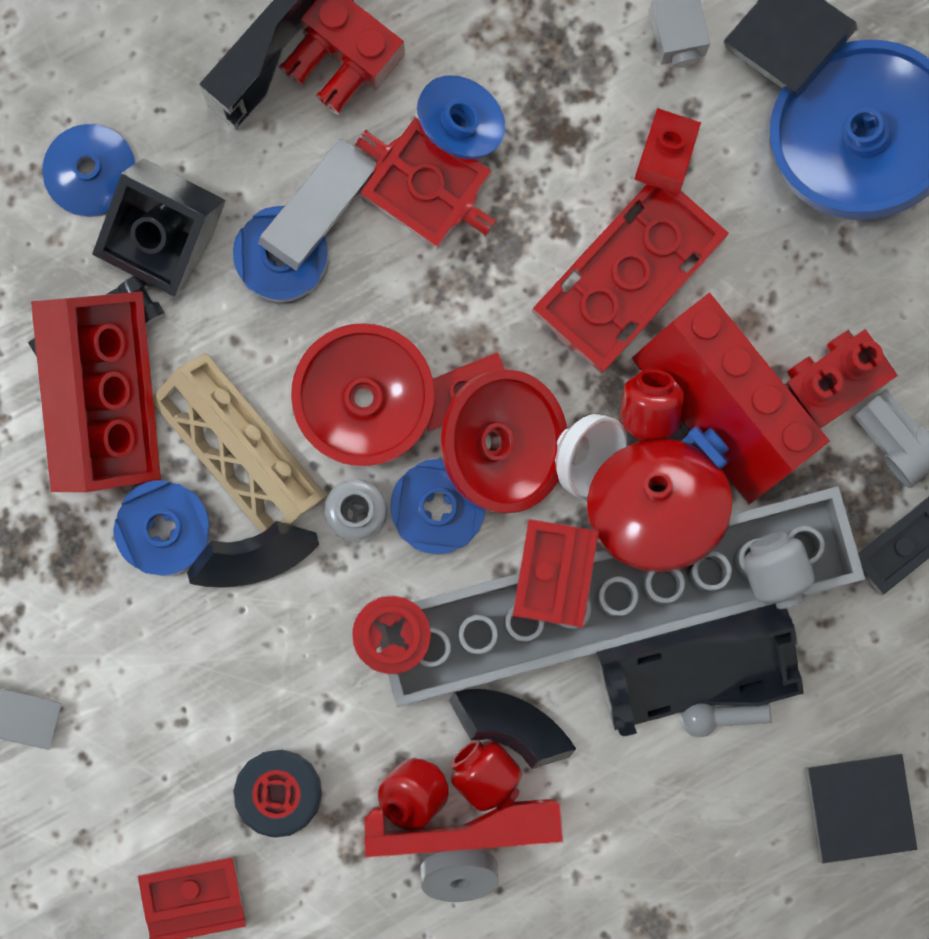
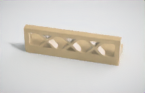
[153,353,327,533]

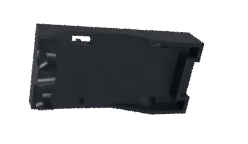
[199,0,354,130]
[597,603,804,736]

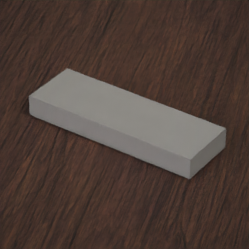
[258,138,376,271]

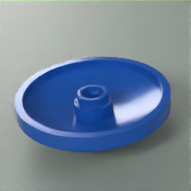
[770,39,929,220]

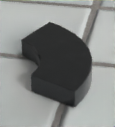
[187,521,319,588]
[449,689,576,769]

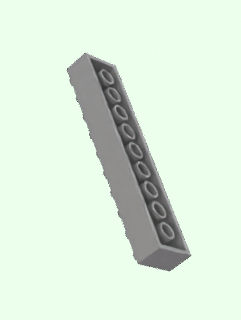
[374,486,865,707]

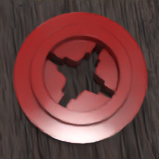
[352,596,431,674]

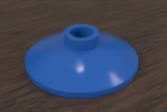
[417,75,505,159]
[42,124,136,217]

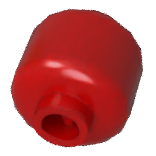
[619,369,684,441]
[451,740,522,812]
[377,758,449,830]

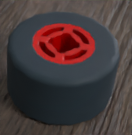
[233,749,322,838]

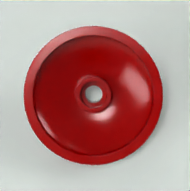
[291,323,435,467]
[441,369,567,513]
[587,439,732,572]

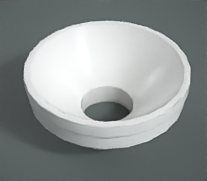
[555,414,628,501]

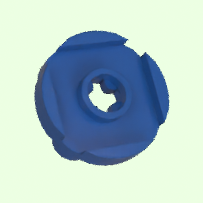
[233,206,328,302]
[390,459,485,555]
[113,480,211,576]

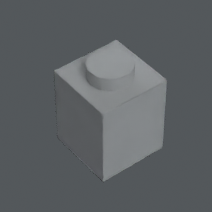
[649,0,710,68]

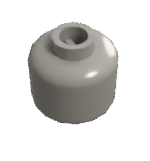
[324,479,387,543]
[744,532,815,609]

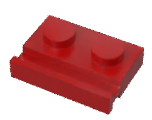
[512,519,599,628]
[137,856,247,939]

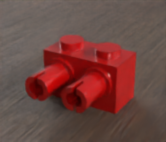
[279,0,405,115]
[784,329,898,429]

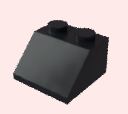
[92,158,226,297]

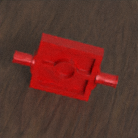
[355,117,497,249]

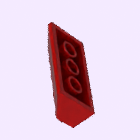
[31,291,161,492]
[631,292,830,505]

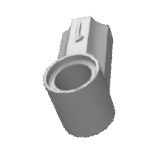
[853,389,929,488]

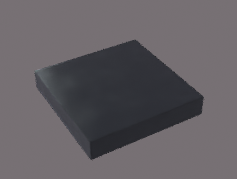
[724,0,857,98]
[806,754,918,864]

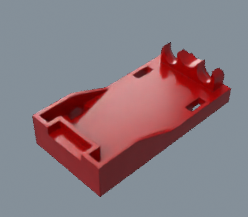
[532,184,729,374]
[364,798,563,858]

